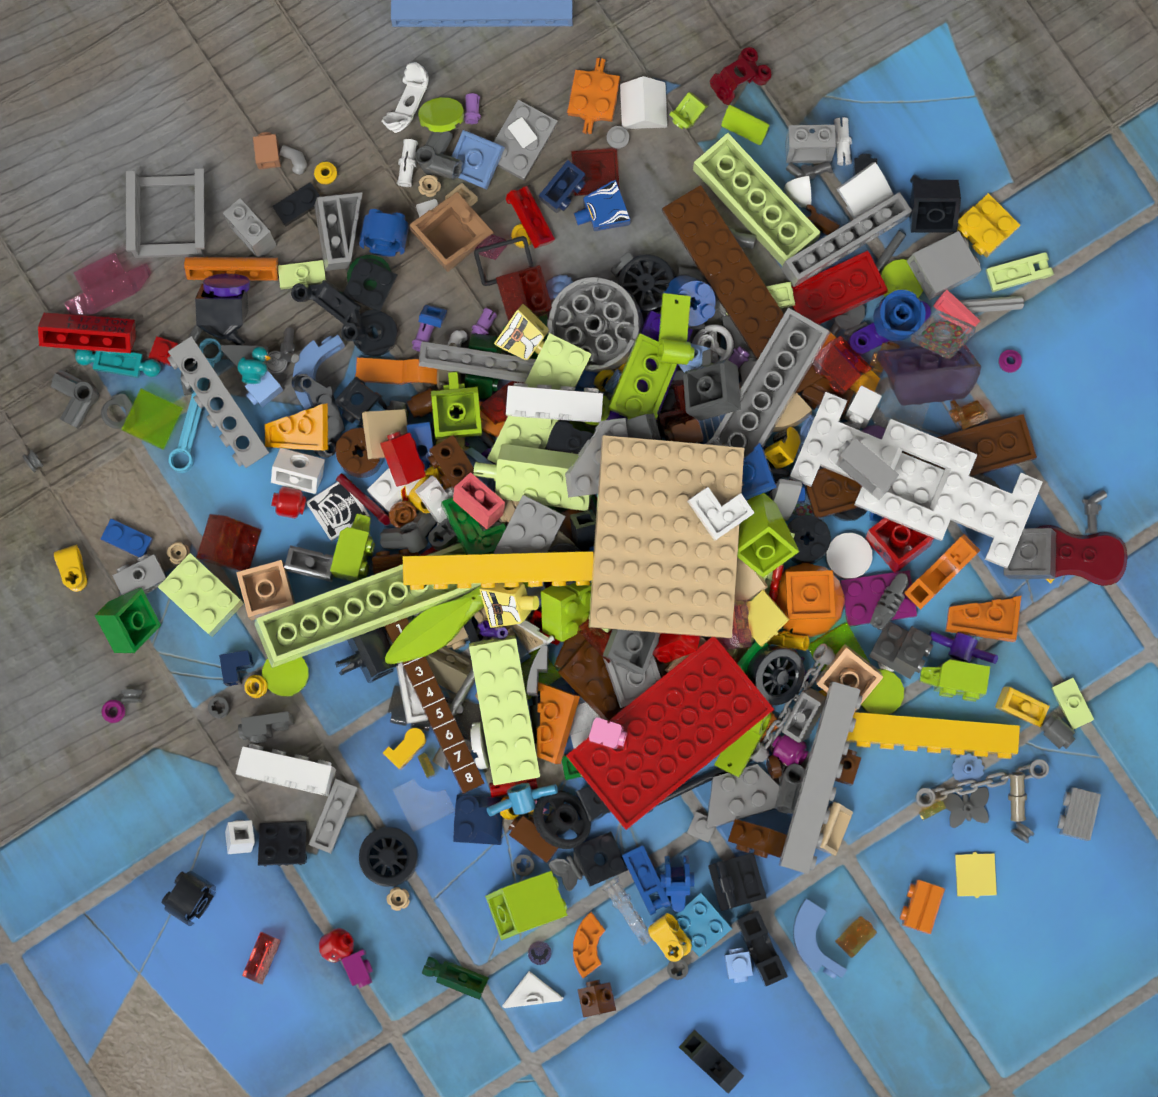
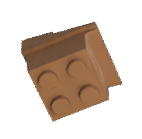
[410,192,493,272]

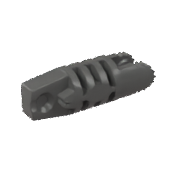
[870,573,909,631]

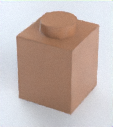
[253,132,281,170]

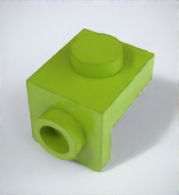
[669,92,708,129]

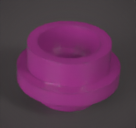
[998,350,1022,373]
[101,700,125,723]

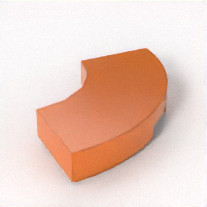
[573,912,606,978]

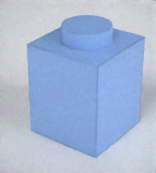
[245,370,283,408]

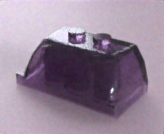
[877,342,981,406]

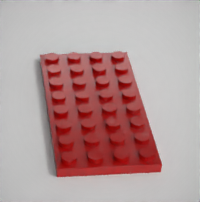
[566,637,774,830]

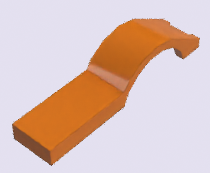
[355,357,437,385]

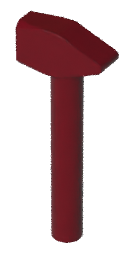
[336,473,391,526]

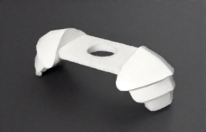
[381,62,429,133]

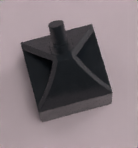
[909,174,961,233]
[195,284,248,345]

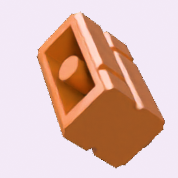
[899,880,945,934]

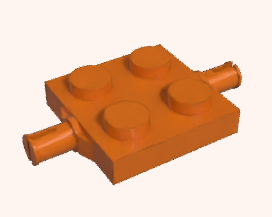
[567,58,620,134]

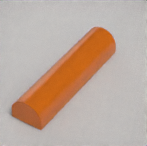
[184,257,279,281]

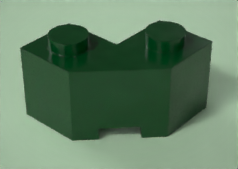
[464,334,502,400]

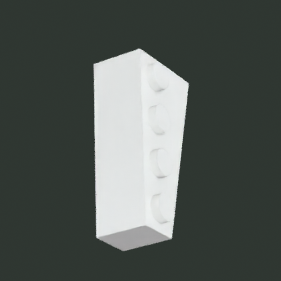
[236,744,336,796]

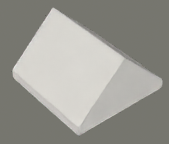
[620,76,667,129]

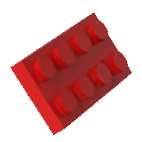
[792,251,888,325]

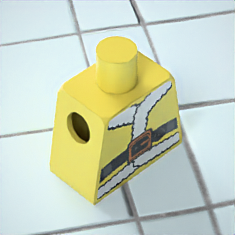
[494,304,549,360]
[479,582,539,628]

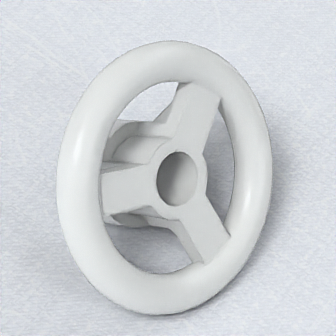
[692,325,734,361]

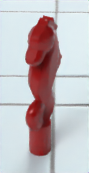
[769,564,784,603]

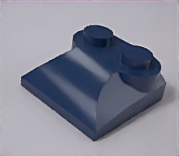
[453,795,503,845]

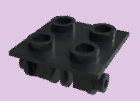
[258,821,307,867]

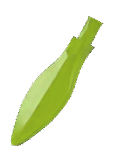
[385,586,484,664]

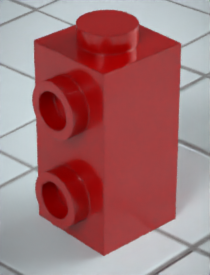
[380,431,426,487]
[652,633,701,663]

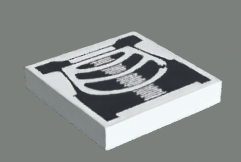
[306,482,370,542]

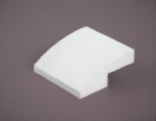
[837,162,894,219]

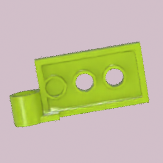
[607,333,677,420]

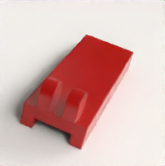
[506,186,555,248]

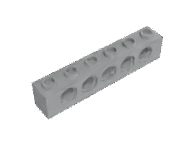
[781,192,912,287]
[167,336,269,468]

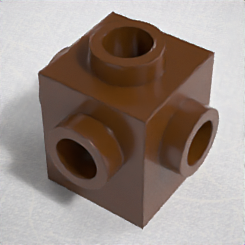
[577,980,616,1018]

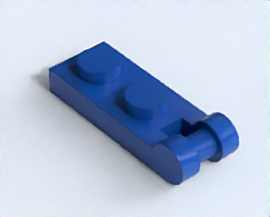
[622,845,671,916]

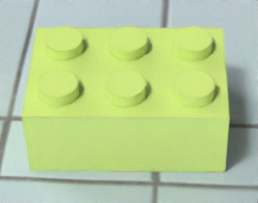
[158,553,244,637]

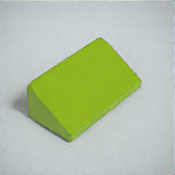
[721,105,770,145]

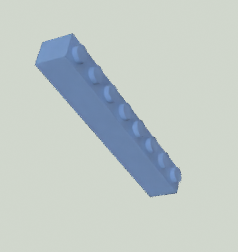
[391,0,572,27]

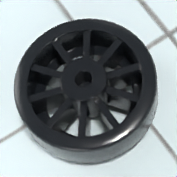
[618,254,676,314]
[747,644,805,705]
[359,827,419,887]

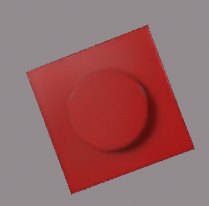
[148,336,178,366]

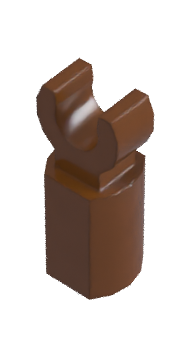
[806,204,840,235]

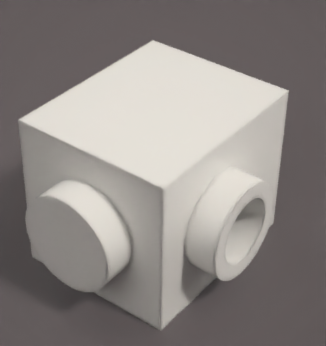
[225,820,255,854]

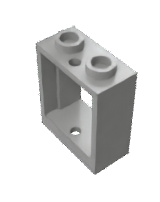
[785,125,836,163]
[223,198,277,257]
[836,438,899,500]

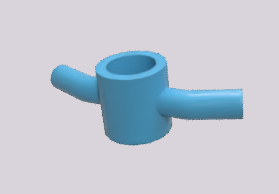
[487,783,558,816]

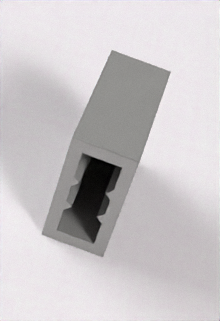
[907,231,981,300]

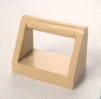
[816,802,853,856]

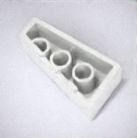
[506,383,603,423]

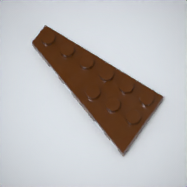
[558,628,628,721]

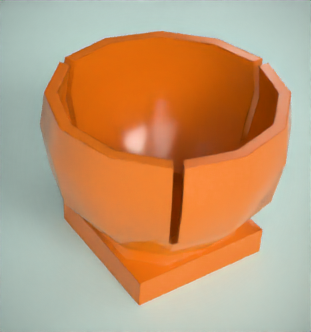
[776,563,845,638]

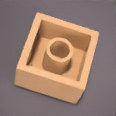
[236,560,295,621]
[816,644,883,712]

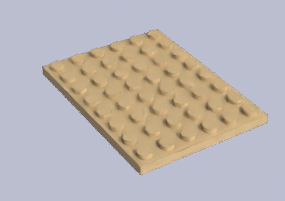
[589,435,744,638]

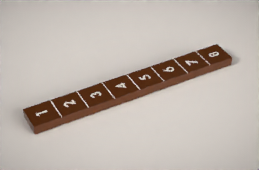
[384,618,485,794]

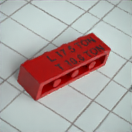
[38,312,136,353]

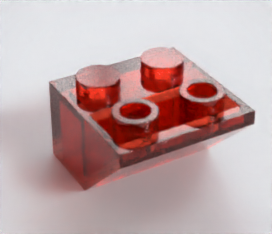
[496,265,552,323]
[196,514,261,571]

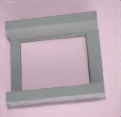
[126,169,205,258]

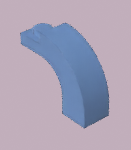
[293,335,345,410]
[793,899,847,979]

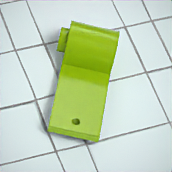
[658,293,694,365]
[714,713,771,778]

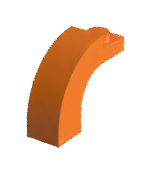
[904,534,981,610]

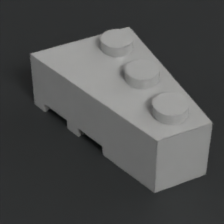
[314,192,362,271]

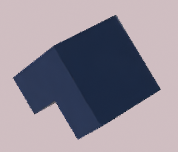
[219,650,254,687]

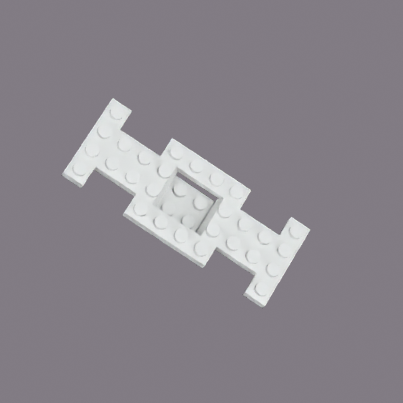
[789,392,1042,569]

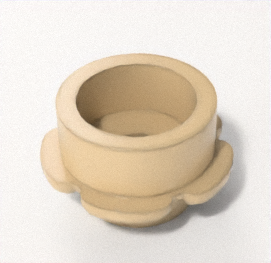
[418,175,441,197]
[167,542,190,564]
[387,887,410,911]

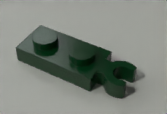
[422,957,489,1000]

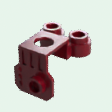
[710,47,772,105]

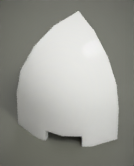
[784,176,811,207]

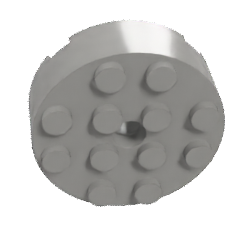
[547,277,643,373]

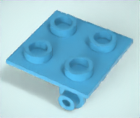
[674,892,733,957]

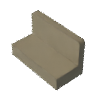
[425,647,473,694]

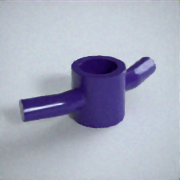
[929,630,998,664]

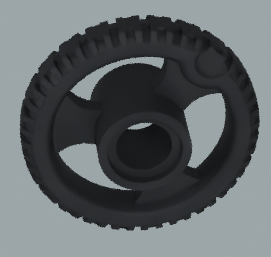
[533,790,591,849]

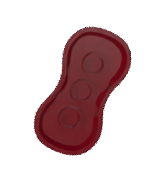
[1036,525,1128,586]

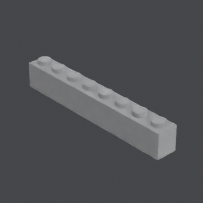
[779,682,863,874]

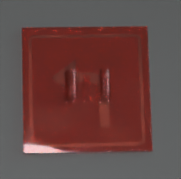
[571,148,620,196]

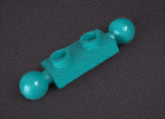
[75,349,161,378]

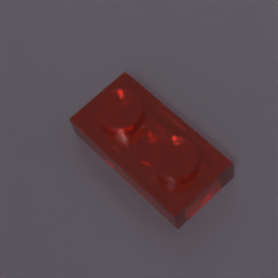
[242,931,281,985]

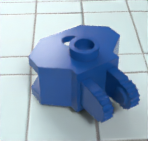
[661,855,694,913]

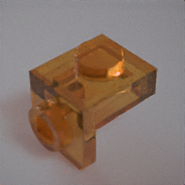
[870,342,904,376]
[949,400,988,430]
[835,916,877,958]

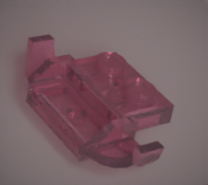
[64,253,151,315]

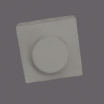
[686,812,714,843]

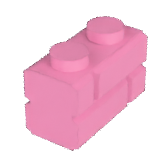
[589,718,627,749]

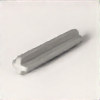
[959,296,1024,313]

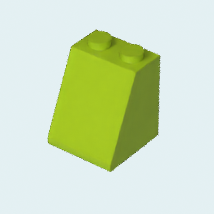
[737,493,799,578]
[485,871,568,941]

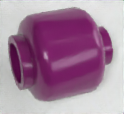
[772,734,808,767]

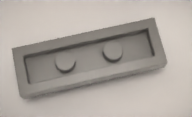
[309,779,358,854]

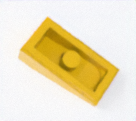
[995,687,1050,727]

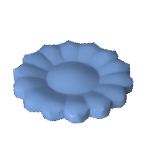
[543,275,573,300]
[952,753,984,786]

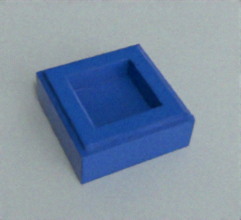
[418,305,447,328]

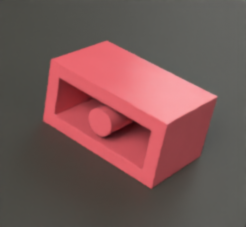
[453,472,505,530]

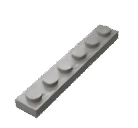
[419,341,536,383]

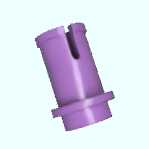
[464,93,481,124]
[472,308,497,335]
[412,322,434,352]
[729,346,750,369]

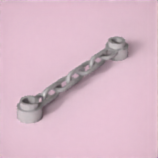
[750,644,835,762]
[915,759,1049,807]

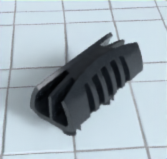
[335,626,398,683]

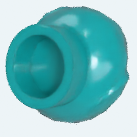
[237,347,271,384]

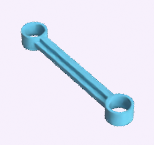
[168,338,223,473]

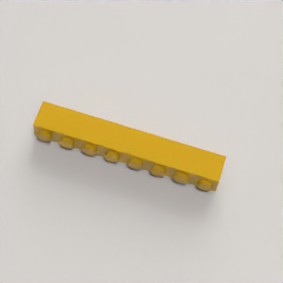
[403,551,594,590]
[846,712,1020,759]

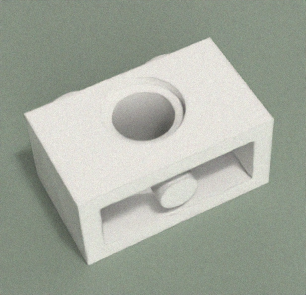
[844,386,882,429]
[271,448,325,494]

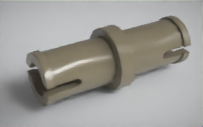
[1008,772,1027,822]

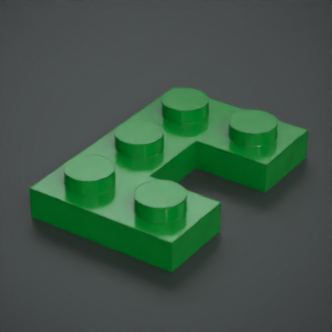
[441,497,506,555]

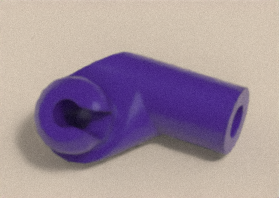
[478,620,508,639]

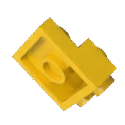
[957,193,1020,258]

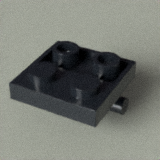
[708,852,767,911]

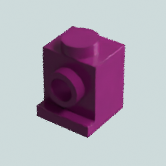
[341,950,373,988]

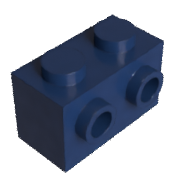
[539,160,586,213]

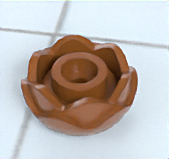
[389,501,417,528]

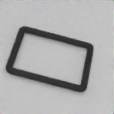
[474,236,535,286]

